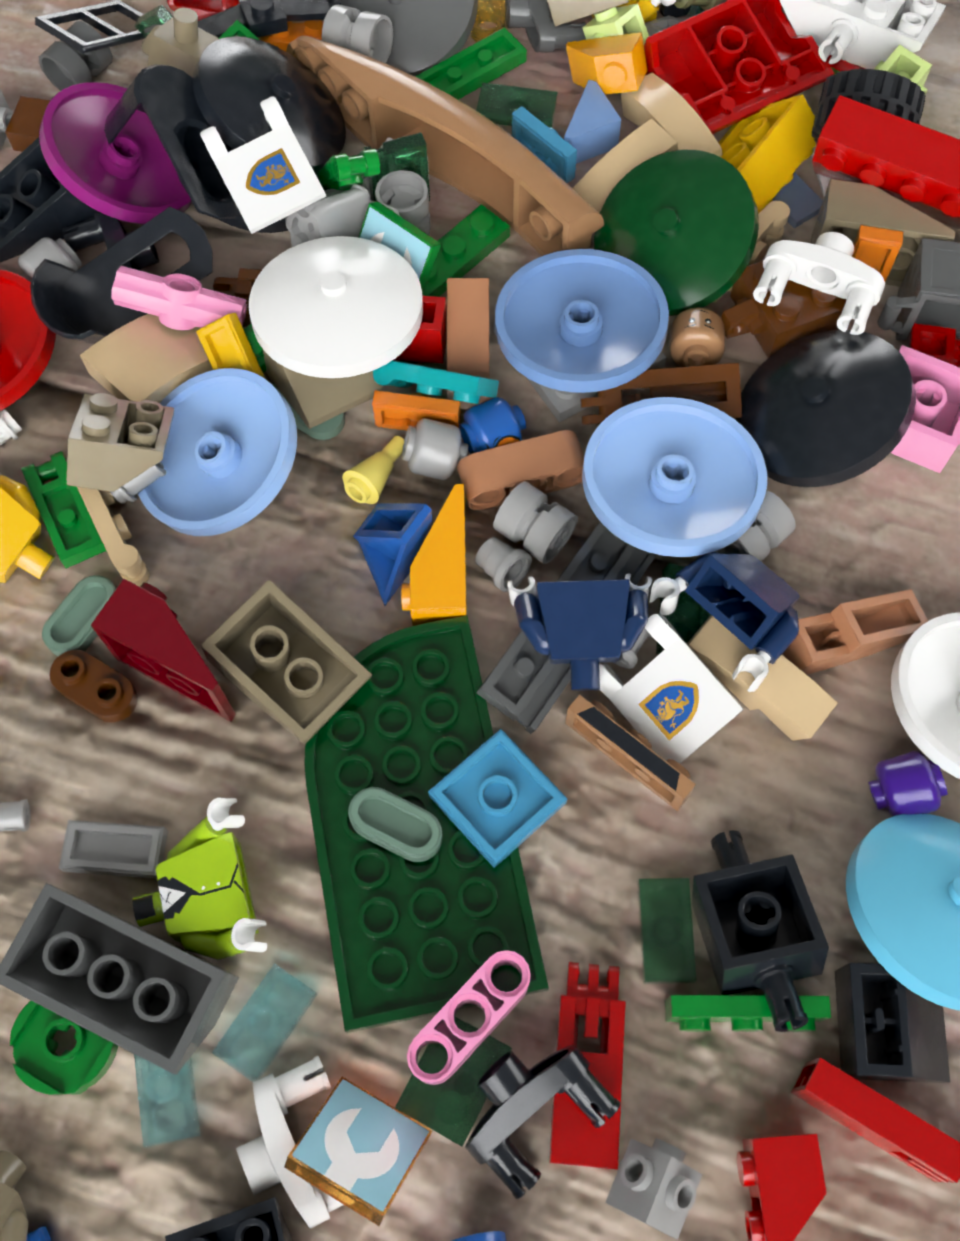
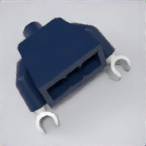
[649,551,800,692]
[507,573,653,691]

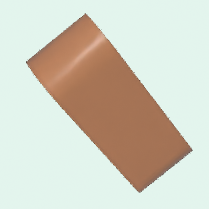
[456,430,585,510]

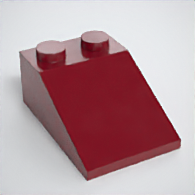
[91,579,236,722]

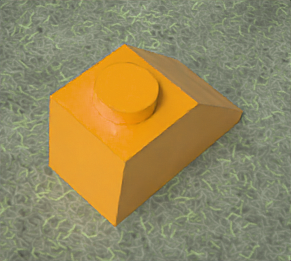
[566,32,648,95]

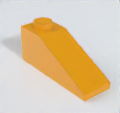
[401,484,467,626]

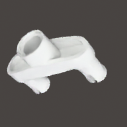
[753,232,885,335]
[236,1056,358,1229]

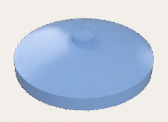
[138,368,297,536]
[582,397,767,557]

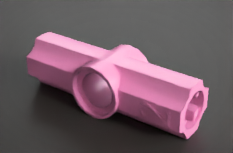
[111,266,247,330]

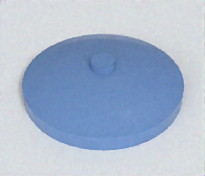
[495,249,669,393]

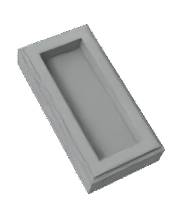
[59,820,168,879]

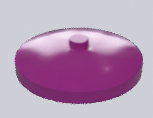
[39,82,192,224]

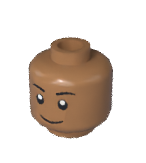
[670,307,725,367]

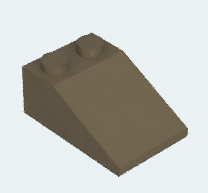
[811,179,956,287]
[201,580,372,745]

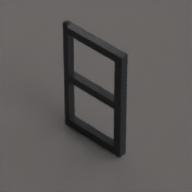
[35,0,162,54]

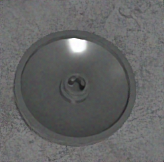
[339,0,478,76]

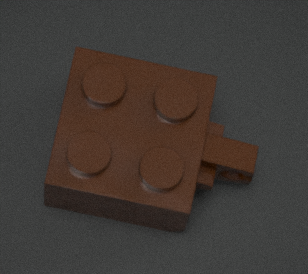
[721,243,847,358]

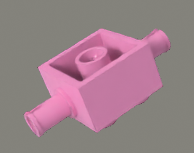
[891,345,960,473]

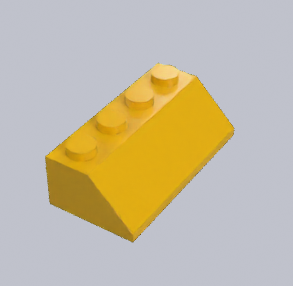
[718,94,817,214]

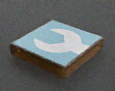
[284,1076,432,1226]

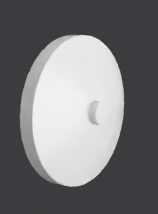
[249,236,423,378]
[891,612,960,779]

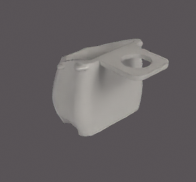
[285,184,400,247]

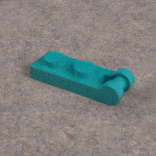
[373,361,499,404]

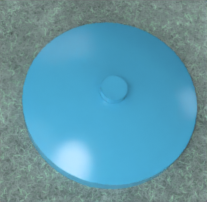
[846,814,960,1011]

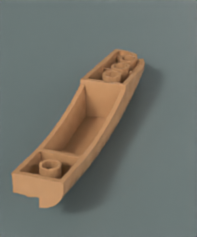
[286,35,604,256]

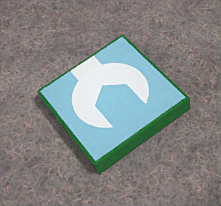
[358,202,441,296]

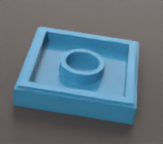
[428,729,568,868]

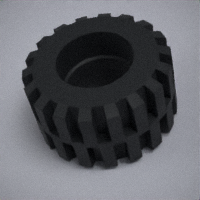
[812,69,926,143]

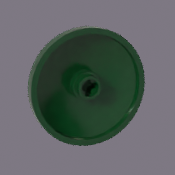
[594,149,759,316]

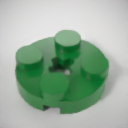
[10,1001,118,1096]

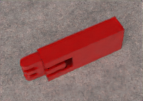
[549,962,626,1170]
[791,1057,960,1183]

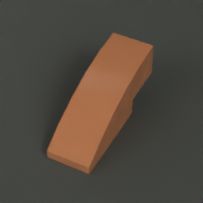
[447,278,490,414]
[783,589,928,675]

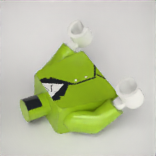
[132,798,267,960]

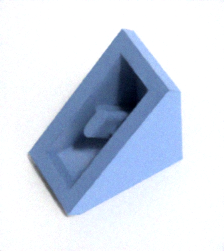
[564,80,621,164]

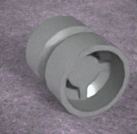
[322,4,393,63]
[375,170,431,235]
[493,481,578,564]
[716,490,796,562]

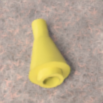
[342,436,404,504]

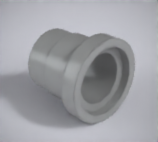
[475,537,532,592]

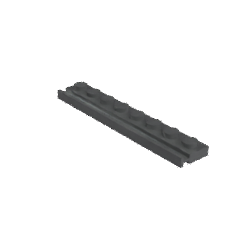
[476,521,657,734]

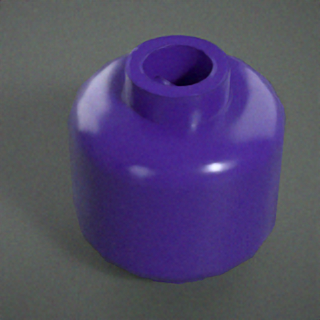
[868,751,948,817]

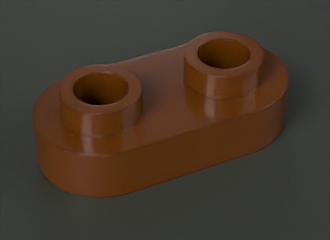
[50,650,138,723]

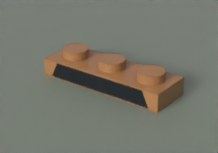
[565,694,696,811]

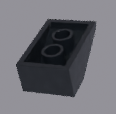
[0,137,98,262]

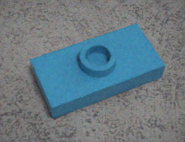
[512,106,577,184]

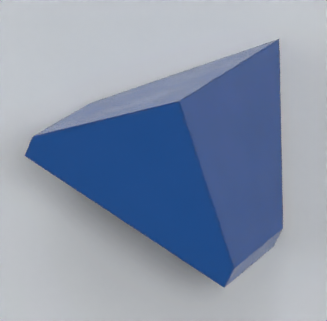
[353,503,433,606]

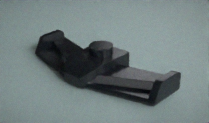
[198,0,341,38]

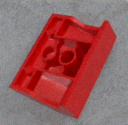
[644,0,835,134]
[812,95,960,229]

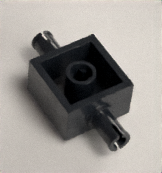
[692,830,829,1032]

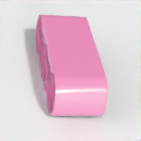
[407,950,531,1085]

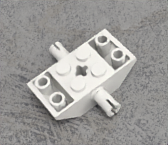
[779,0,946,69]

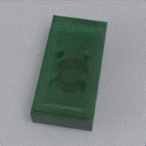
[476,83,558,128]
[637,878,697,984]

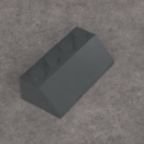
[0,883,239,1075]

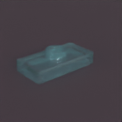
[212,963,317,1082]
[134,1054,200,1148]

